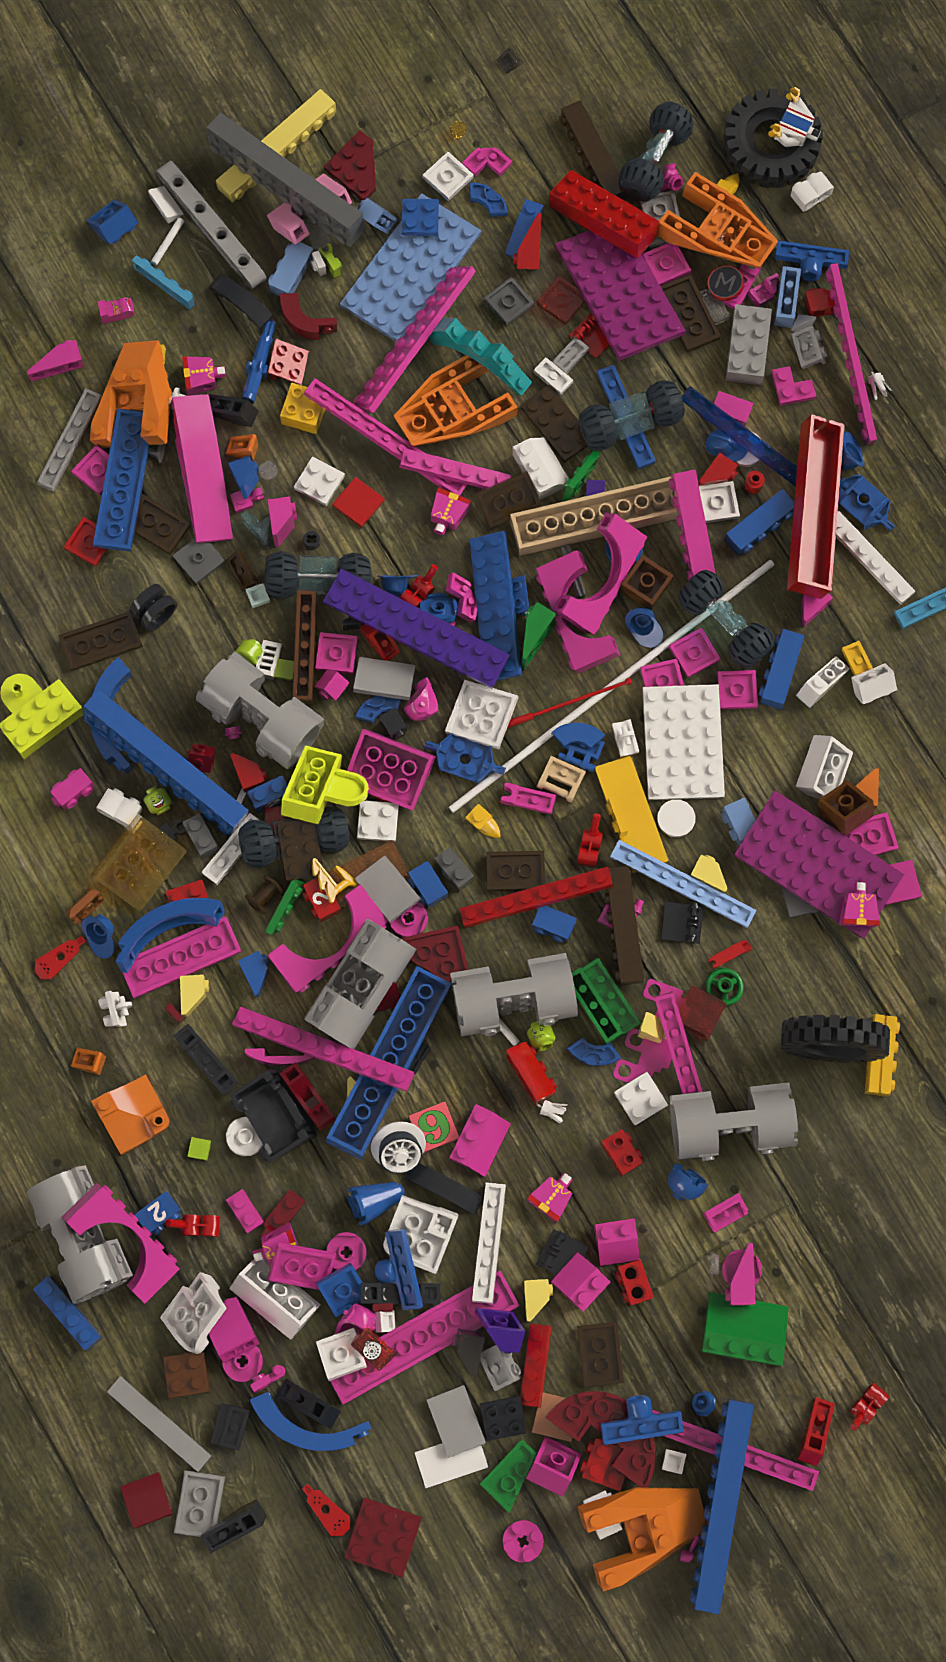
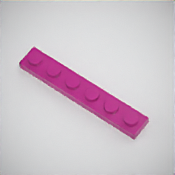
[400,448,512,489]
[654,991,702,1094]

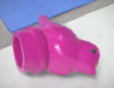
[661,163,683,192]

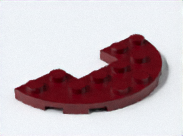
[545,1391,656,1488]

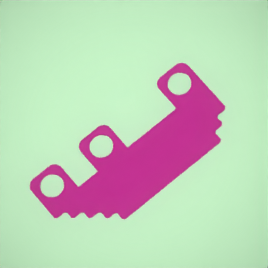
[613,979,690,1083]

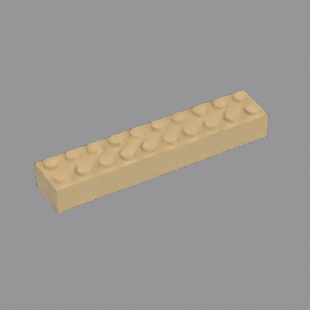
[510,477,678,556]

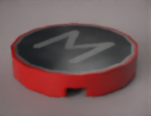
[707,265,744,301]

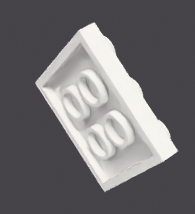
[445,680,518,749]

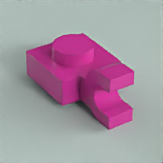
[230,487,265,513]

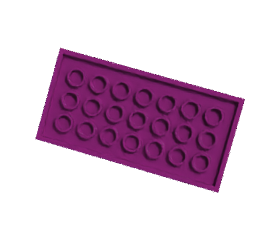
[555,231,686,361]
[734,791,904,939]

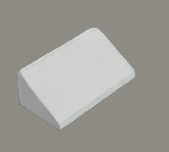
[148,186,184,224]

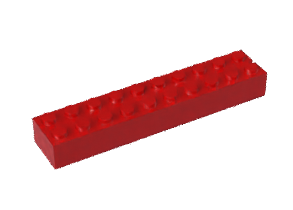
[787,414,844,599]

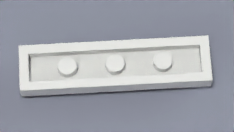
[202,813,259,885]

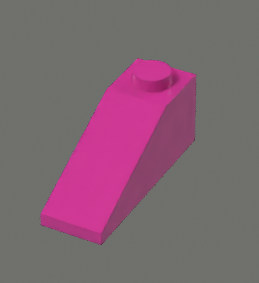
[27,340,84,382]
[725,1243,756,1306]

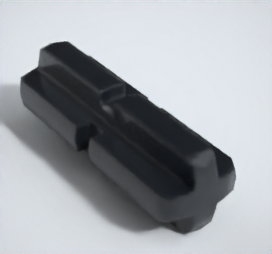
[409,1043,431,1074]

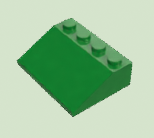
[700,1292,789,1367]

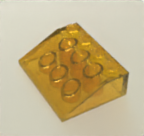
[91,813,187,912]

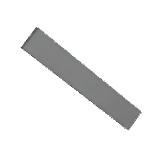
[37,388,102,492]
[107,1376,212,1472]

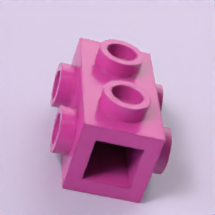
[50,768,95,810]

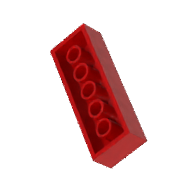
[549,170,659,258]

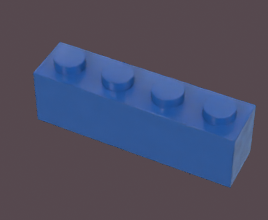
[724,489,794,556]
[758,629,805,709]
[33,1276,103,1351]

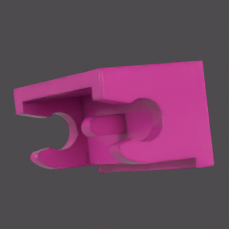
[703,1193,748,1233]

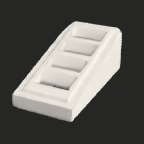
[256,640,282,680]

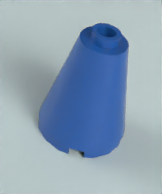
[347,1182,405,1226]

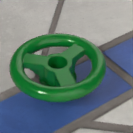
[705,968,744,1006]

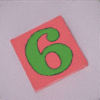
[409,1102,459,1153]

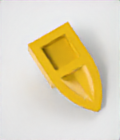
[717,173,739,195]
[465,804,501,838]

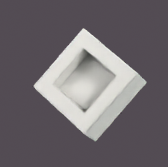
[310,250,326,276]
[375,1311,395,1333]
[662,1449,686,1474]

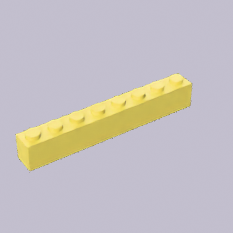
[216,89,336,203]

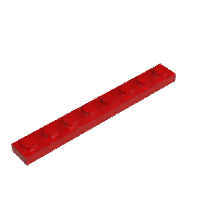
[460,867,614,928]

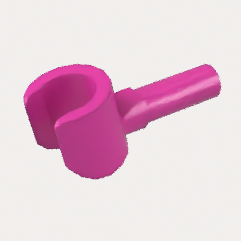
[680,1536,700,1563]

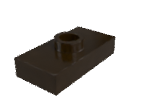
[226,550,258,592]

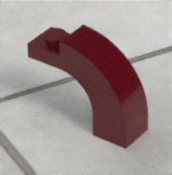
[280,293,337,340]
[280,1062,336,1131]

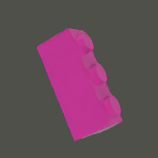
[450,1104,511,1177]

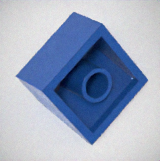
[86,199,138,244]

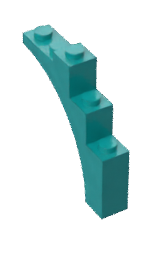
[428,318,532,396]

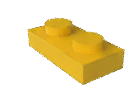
[841,641,873,676]

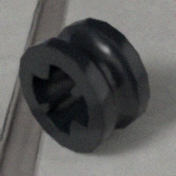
[303,531,320,550]

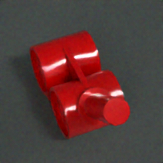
[400,564,438,608]
[577,813,603,868]
[165,1214,220,1237]
[850,1382,889,1431]

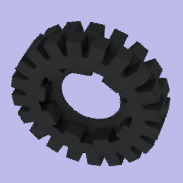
[723,88,823,188]
[780,1015,890,1063]

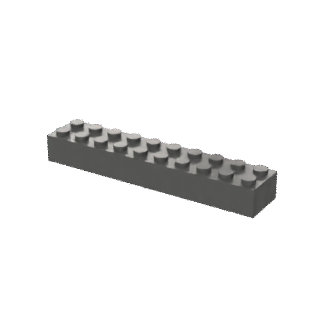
[206,112,364,247]

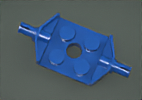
[838,475,895,532]
[424,733,506,783]

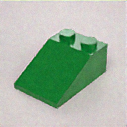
[521,602,556,671]

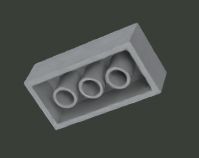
[725,304,772,385]

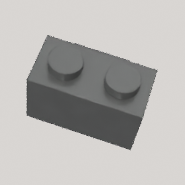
[182,813,219,860]
[435,847,474,892]

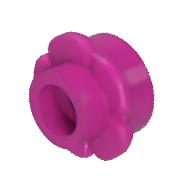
[224,726,243,739]

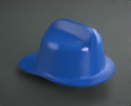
[706,428,749,462]
[841,432,864,471]
[377,575,419,596]
[625,607,663,648]
[82,914,114,958]

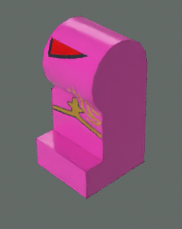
[97,298,135,324]

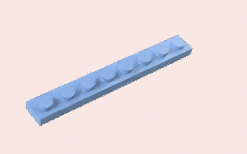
[610,840,756,928]

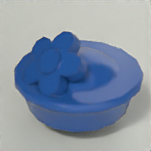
[692,1391,716,1416]

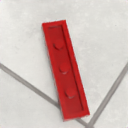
[520,1323,552,1408]

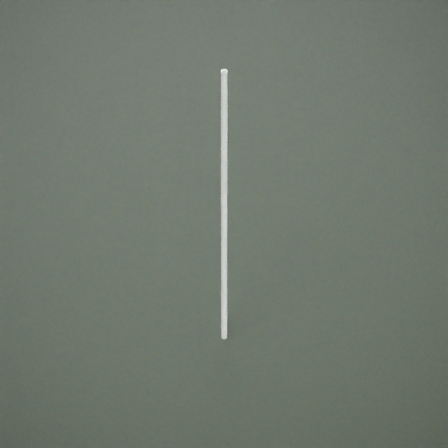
[449,560,774,813]

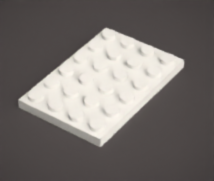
[642,684,725,801]

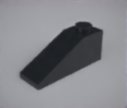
[204,393,259,427]
[276,1379,341,1429]
[200,1499,267,1553]

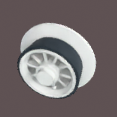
[371,1122,426,1174]

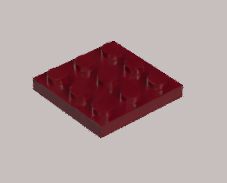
[344,1497,422,1578]

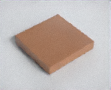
[532,1393,572,1442]

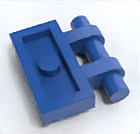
[558,741,605,772]

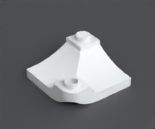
[383,1195,458,1274]
[160,1272,227,1354]

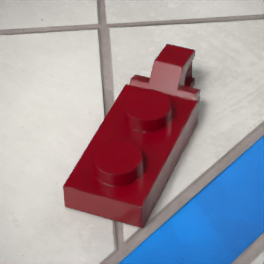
[260,1189,306,1237]

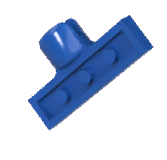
[775,240,849,282]
[375,1228,423,1310]
[600,1395,684,1445]

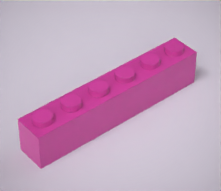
[669,469,716,581]

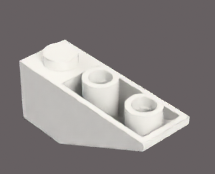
[796,656,850,708]

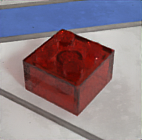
[679,985,727,1041]

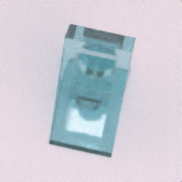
[241,510,271,548]

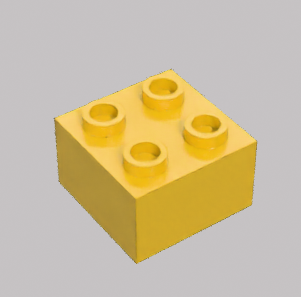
[280,383,325,434]

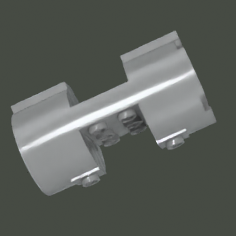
[196,651,324,769]
[304,919,416,1049]
[450,953,578,1037]
[670,1082,798,1161]
[26,1165,133,1304]

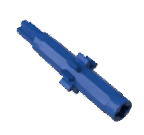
[241,320,276,404]

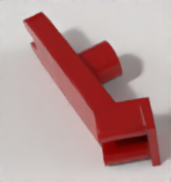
[708,939,753,969]

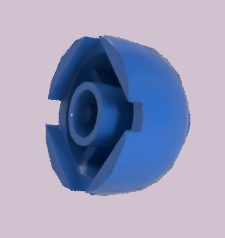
[668,1163,709,1201]

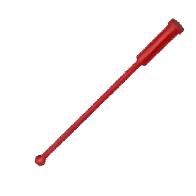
[507,678,632,728]

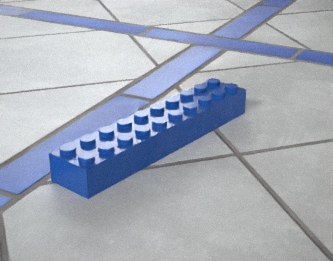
[83,689,248,837]
[326,966,452,1160]
[690,1398,754,1614]

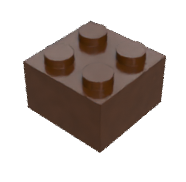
[620,555,674,611]
[818,780,873,836]
[163,1351,211,1399]

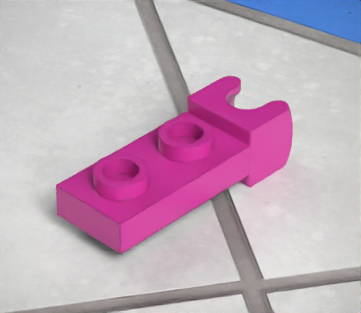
[722,264,761,309]
[501,783,556,815]

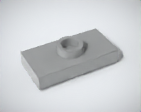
[552,336,589,374]

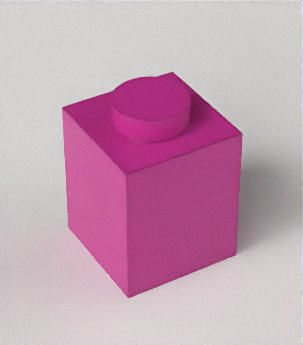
[314,669,349,701]

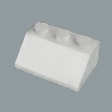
[512,437,569,501]
[796,735,853,799]

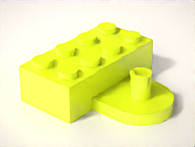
[0,674,83,759]
[281,745,368,824]

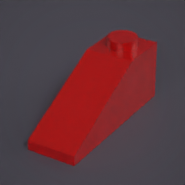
[514,213,542,270]
[797,1397,835,1466]

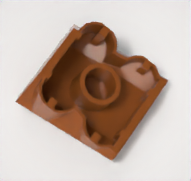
[66,889,104,925]

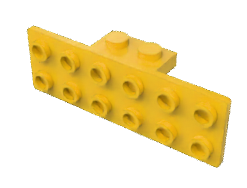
[595,756,668,873]

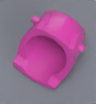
[404,677,438,721]
[334,1304,376,1348]

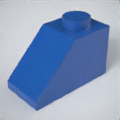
[228,455,259,499]
[238,951,270,998]

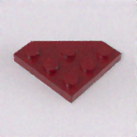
[324,130,376,201]
[401,926,469,986]

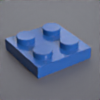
[402,199,439,236]
[316,1262,362,1317]

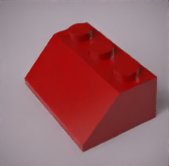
[505,1041,557,1106]

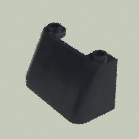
[229,1070,317,1163]

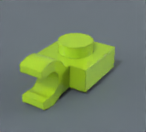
[319,243,342,278]

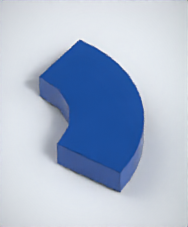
[469,182,508,217]
[355,696,402,724]
[551,723,605,749]
[567,1038,621,1066]

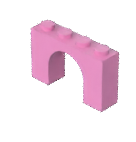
[267,173,352,245]

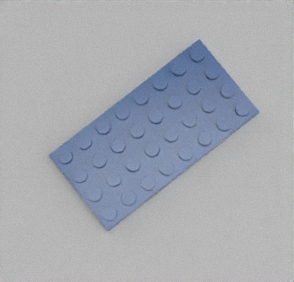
[340,193,481,342]

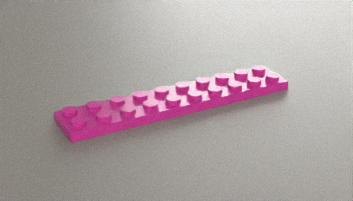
[353,266,476,413]
[324,1271,520,1405]

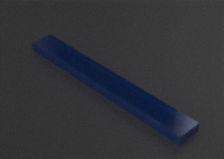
[682,386,797,487]

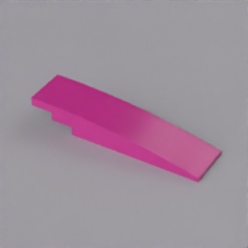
[171,394,233,543]

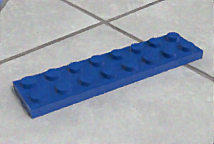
[93,409,150,552]
[469,531,522,681]

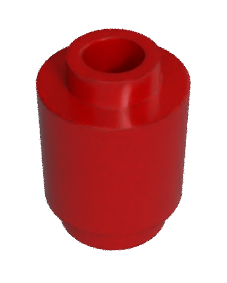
[744,471,765,495]

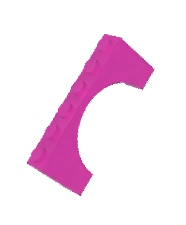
[552,513,647,635]
[536,550,620,673]
[266,884,388,993]
[61,1183,179,1304]

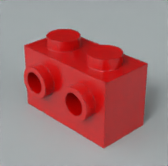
[601,1129,643,1177]

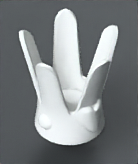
[867,372,892,400]
[537,1100,568,1124]

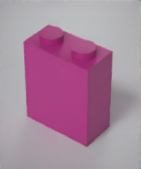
[208,1297,259,1363]

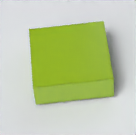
[274,659,294,681]
[187,1137,211,1161]

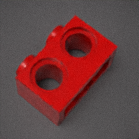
[615,1259,654,1306]

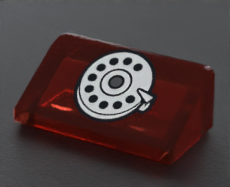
[351,1326,397,1371]

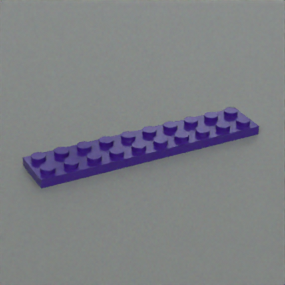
[323,569,510,689]

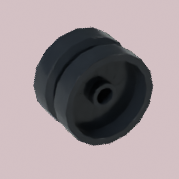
[129,584,178,632]

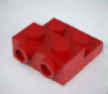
[579,1438,625,1491]

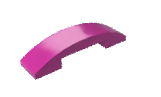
[245,1048,318,1067]

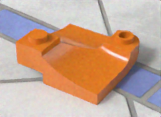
[91,1074,170,1155]

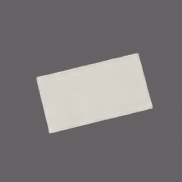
[415,1443,488,1488]

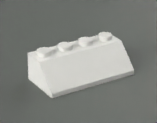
[229,1259,320,1340]

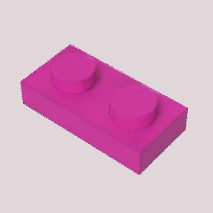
[226,1189,264,1234]

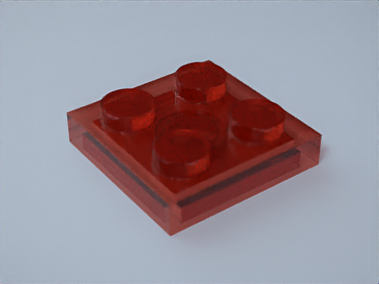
[537,275,585,325]

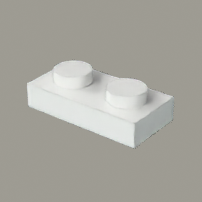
[533,357,573,395]

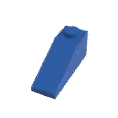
[505,199,543,258]

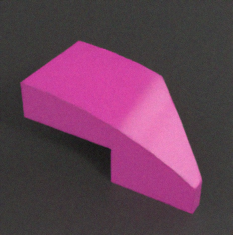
[747,273,778,307]

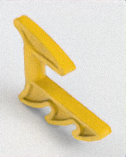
[312,858,358,903]

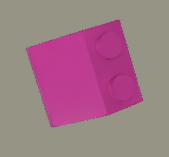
[268,497,297,548]
[594,1218,639,1266]
[550,1252,610,1312]
[526,1436,582,1497]

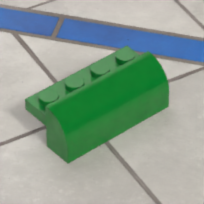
[572,958,641,1044]

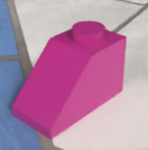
[801,593,833,627]

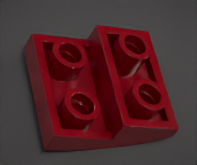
[120,1472,173,1529]

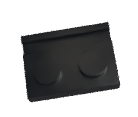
[211,1403,251,1451]

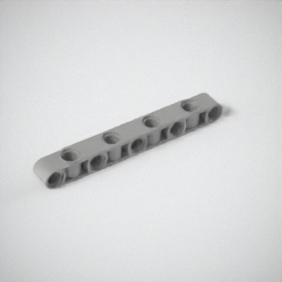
[156,161,267,289]

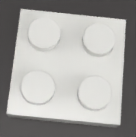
[423,152,474,201]
[294,457,345,506]
[699,481,740,523]
[357,801,399,842]
[614,1072,668,1126]
[316,1328,367,1381]

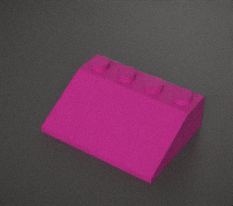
[347,729,436,810]

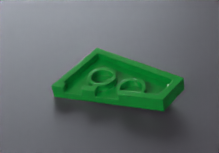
[562,450,600,502]
[265,878,306,935]
[480,1439,537,1513]

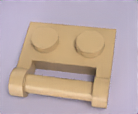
[537,756,586,803]

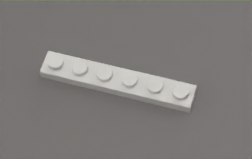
[836,511,915,605]
[472,1183,506,1304]

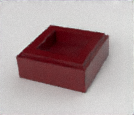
[165,1003,185,1024]
[373,1303,393,1313]

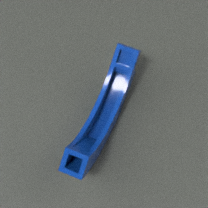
[91,657,132,774]
[116,898,225,974]
[250,1392,372,1451]

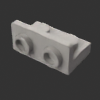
[791,326,827,369]
[477,1345,522,1391]

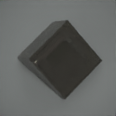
[497,48,524,74]

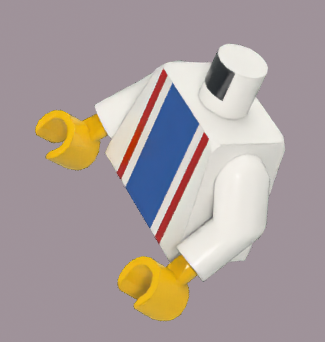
[768,87,821,147]

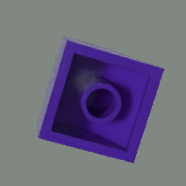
[475,1308,525,1354]

